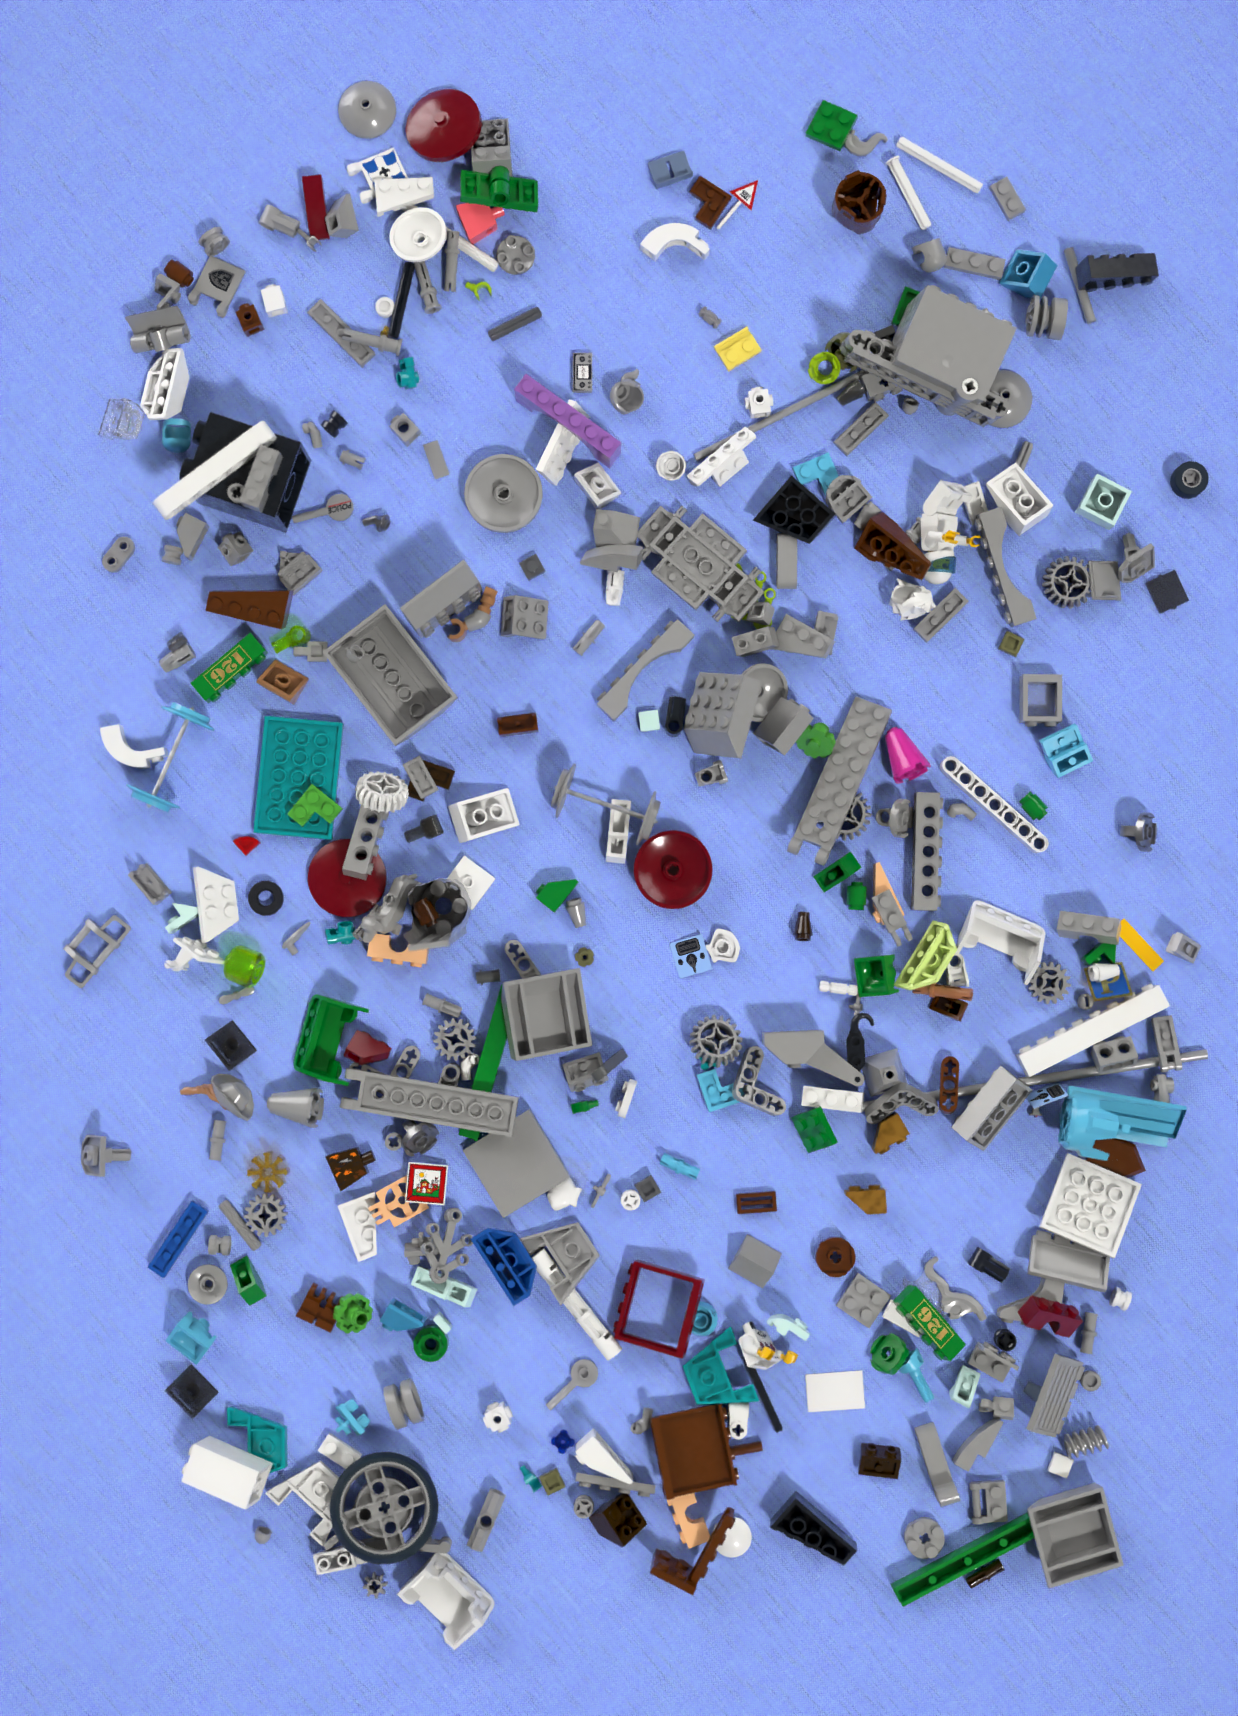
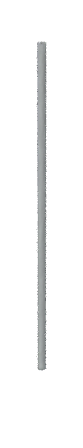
[693,308,989,461]

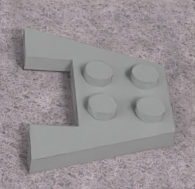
[520,1222,600,1305]

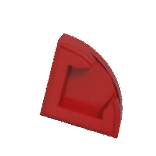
[233,836,261,856]

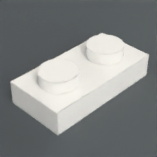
[318,1432,362,1469]

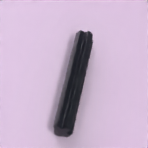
[388,262,415,338]

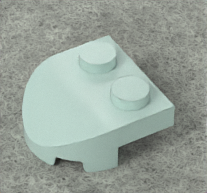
[767,1314,810,1341]

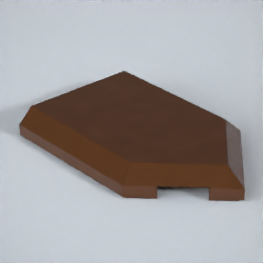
[1085,1138,1146,1178]

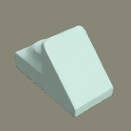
[165,903,199,934]
[949,1365,980,1408]

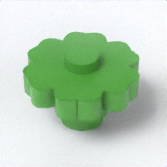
[796,722,836,758]
[333,1293,373,1334]

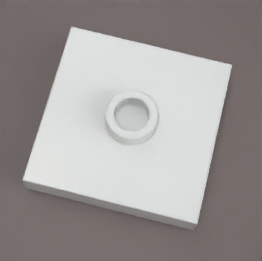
[447,856,495,910]

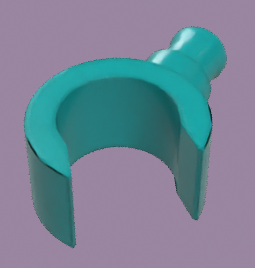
[520,1465,542,1493]

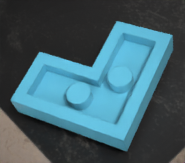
[792,452,839,497]
[697,1068,745,1112]

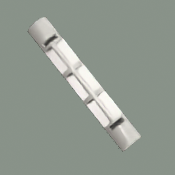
[532,1248,622,1361]

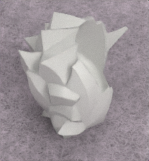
[889,578,936,621]

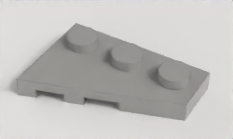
[770,614,836,659]

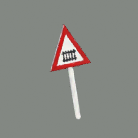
[717,180,758,229]

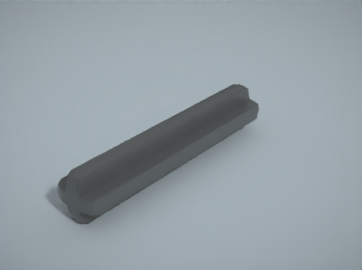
[488,307,542,341]

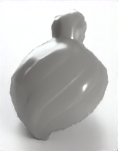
[610,369,644,415]

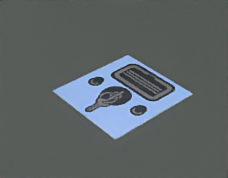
[669,934,712,979]
[1026,1082,1069,1109]

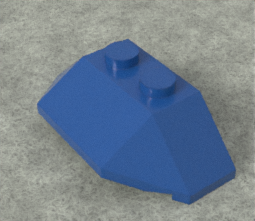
[471,1228,537,1306]

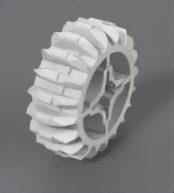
[355,771,409,813]

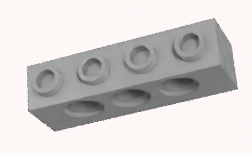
[342,805,389,880]

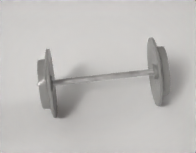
[551,764,661,845]

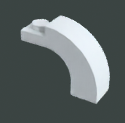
[640,223,710,261]
[100,724,169,769]

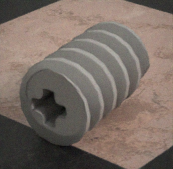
[1064,1425,1109,1460]

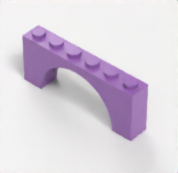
[514,374,621,469]

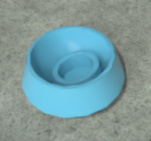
[684,1301,718,1337]

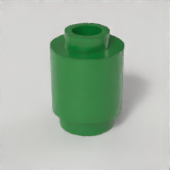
[1019,791,1048,820]
[846,882,867,910]

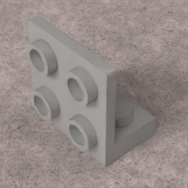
[501,595,549,639]
[967,1341,1019,1383]

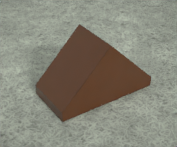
[929,996,968,1022]

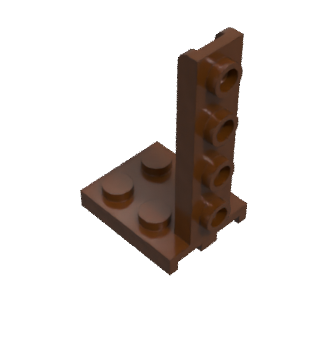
[650,1507,736,1595]

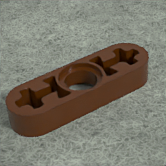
[939,1056,959,1114]

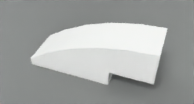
[606,799,631,864]

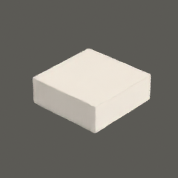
[1047,1451,1074,1479]

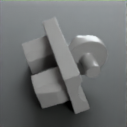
[404,1232,439,1265]

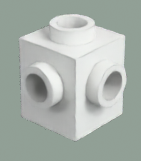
[745,387,773,419]
[483,1401,513,1433]

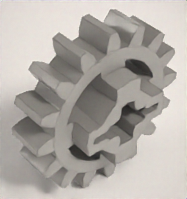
[1028,962,1071,1004]
[433,1018,476,1061]
[244,1193,288,1237]

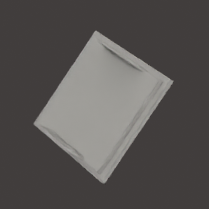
[1088,561,1121,600]

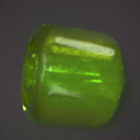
[223,945,266,988]

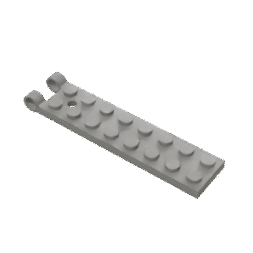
[787,697,892,866]
[340,1068,519,1137]

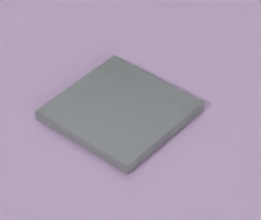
[463,1109,571,1218]

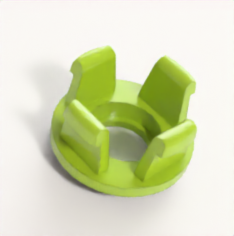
[808,352,841,384]

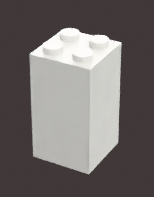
[181,1436,273,1510]

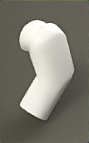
[461,1053,480,1080]

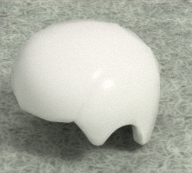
[656,451,686,481]

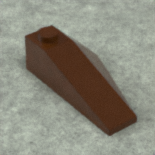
[855,512,932,580]

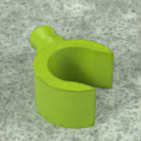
[465,282,492,301]

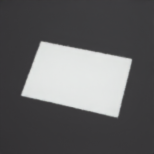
[805,1370,865,1412]

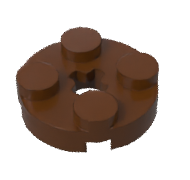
[815,1237,856,1277]

